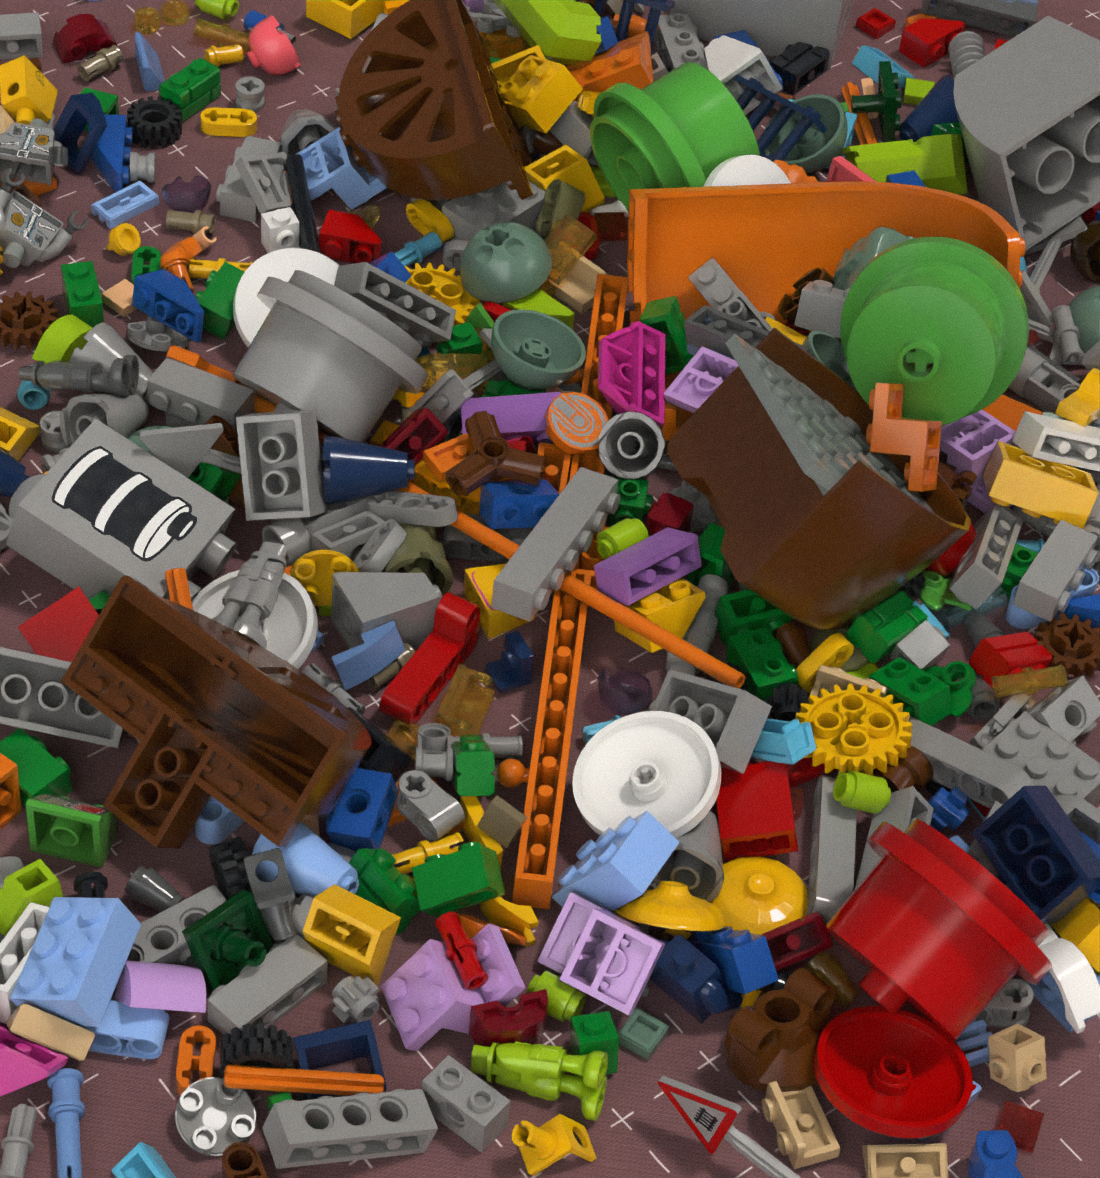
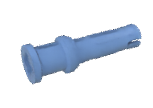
[47,1068,86,1178]

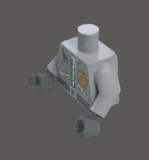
[0,119,69,186]
[0,167,89,268]

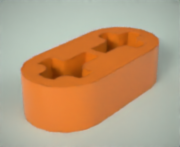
[176,1025,216,1096]

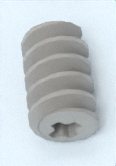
[948,31,986,79]

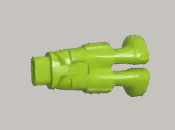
[471,1041,608,1121]

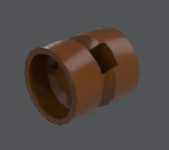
[873,746,934,793]

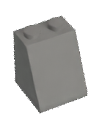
[331,572,442,651]

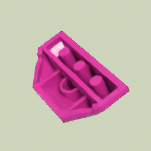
[598,321,665,428]
[0,1022,68,1096]

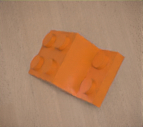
[866,383,942,492]

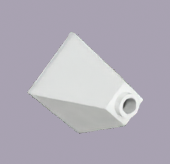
[704,35,783,115]

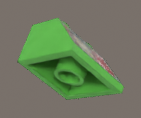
[26,793,118,868]

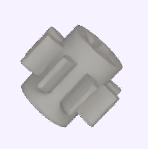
[332,976,380,1024]

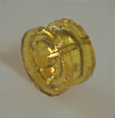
[134,7,160,34]

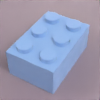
[551,811,680,911]
[10,897,141,1027]

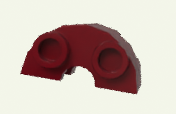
[53,14,118,63]
[469,989,548,1047]

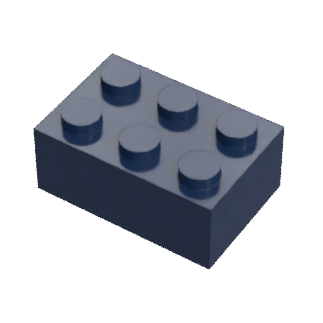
[972,785,1100,924]

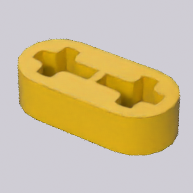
[200,107,257,137]
[405,199,454,244]
[796,633,854,693]

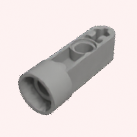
[1008,347,1100,428]
[262,496,369,567]

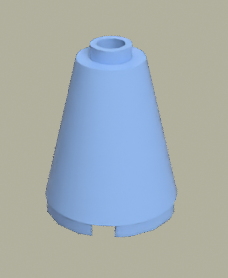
[252,821,359,897]

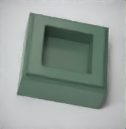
[617,1007,670,1061]

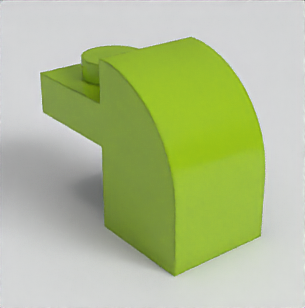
[32,315,92,364]

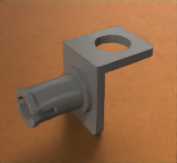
[244,848,297,940]

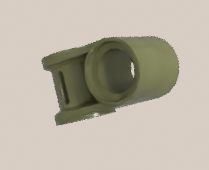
[535,179,585,240]

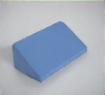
[134,32,165,92]

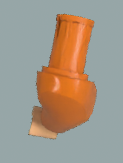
[160,226,217,293]

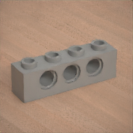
[949,503,1024,610]
[110,885,227,1001]
[262,1089,438,1169]

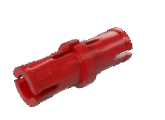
[435,912,488,990]

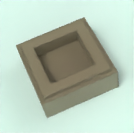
[477,795,527,848]

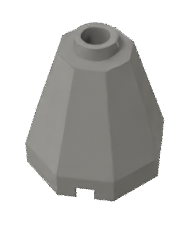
[281,109,337,165]

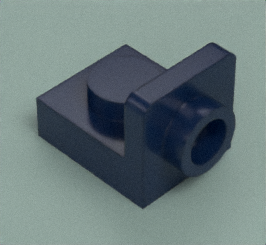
[485,631,534,693]

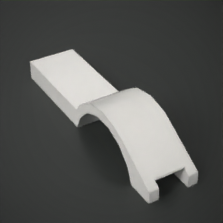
[1005,884,1100,1034]

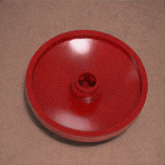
[814,1006,973,1138]

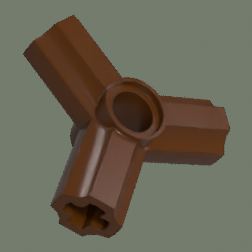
[445,411,546,497]

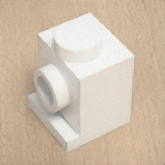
[261,207,300,253]

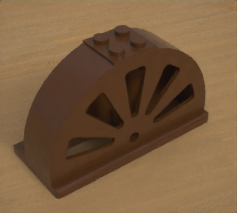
[334,0,533,200]
[61,575,372,849]

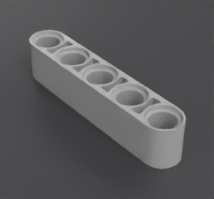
[909,716,1033,808]
[807,774,857,925]

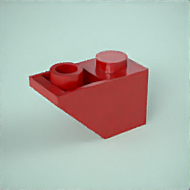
[899,18,965,68]
[319,209,382,264]

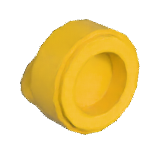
[106,223,141,256]

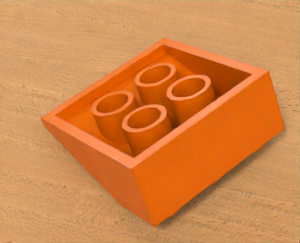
[565,31,654,102]

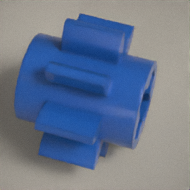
[928,786,971,832]

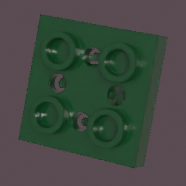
[851,61,901,143]
[182,890,273,995]

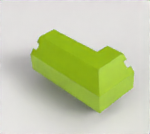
[494,0,601,65]
[839,134,968,195]

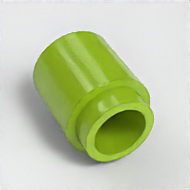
[195,0,239,21]
[596,518,648,559]
[833,770,891,814]
[526,971,587,1022]

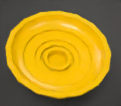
[710,856,808,935]
[614,881,725,931]

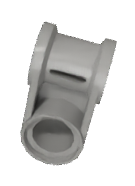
[415,723,453,781]
[396,770,465,841]
[972,979,1034,1028]

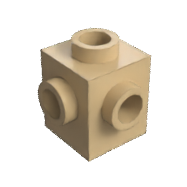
[988,1023,1047,1093]

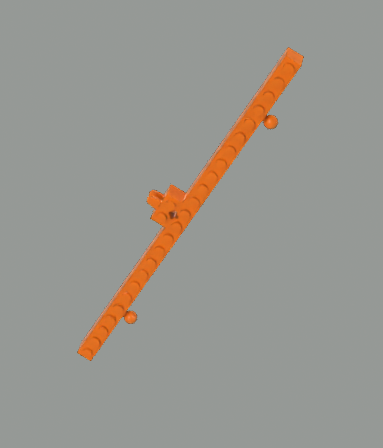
[496,274,628,909]

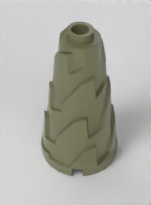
[384,523,453,597]

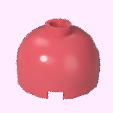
[247,15,301,76]

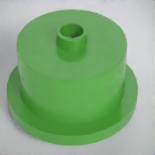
[590,62,760,213]
[840,236,1029,426]

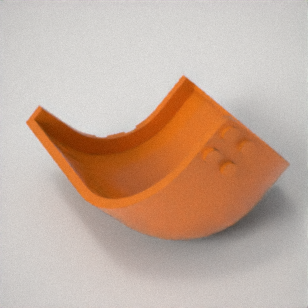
[627,181,1025,441]

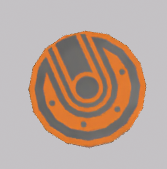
[544,392,609,456]

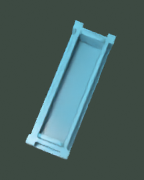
[751,718,817,765]

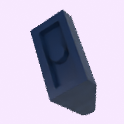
[53,93,107,173]
[293,1020,387,1100]

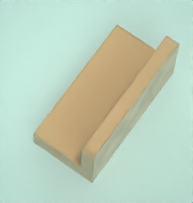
[541,242,606,314]

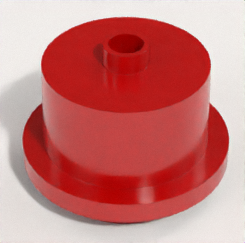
[825,819,1052,1040]

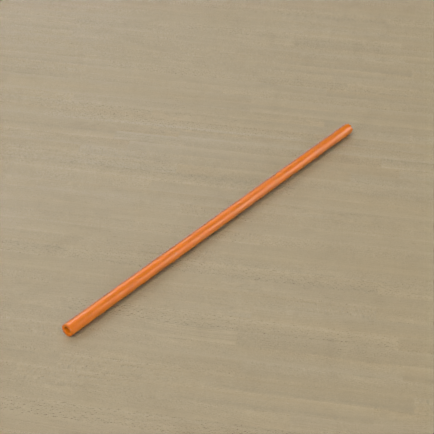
[239,384,745,689]

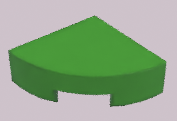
[465,303,494,340]

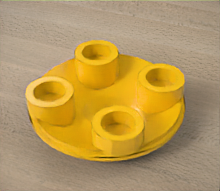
[289,550,359,607]

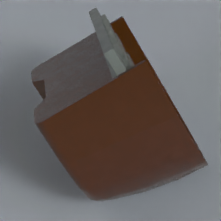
[667,327,971,630]

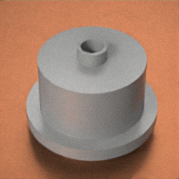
[233,270,429,443]

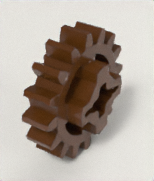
[0,291,58,350]
[1034,613,1100,679]

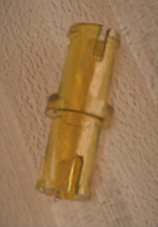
[193,18,251,52]
[992,664,1067,699]

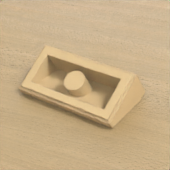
[6,1003,95,1061]
[862,1143,948,1178]

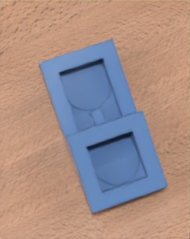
[331,620,405,691]

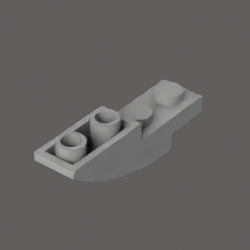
[688,257,772,332]

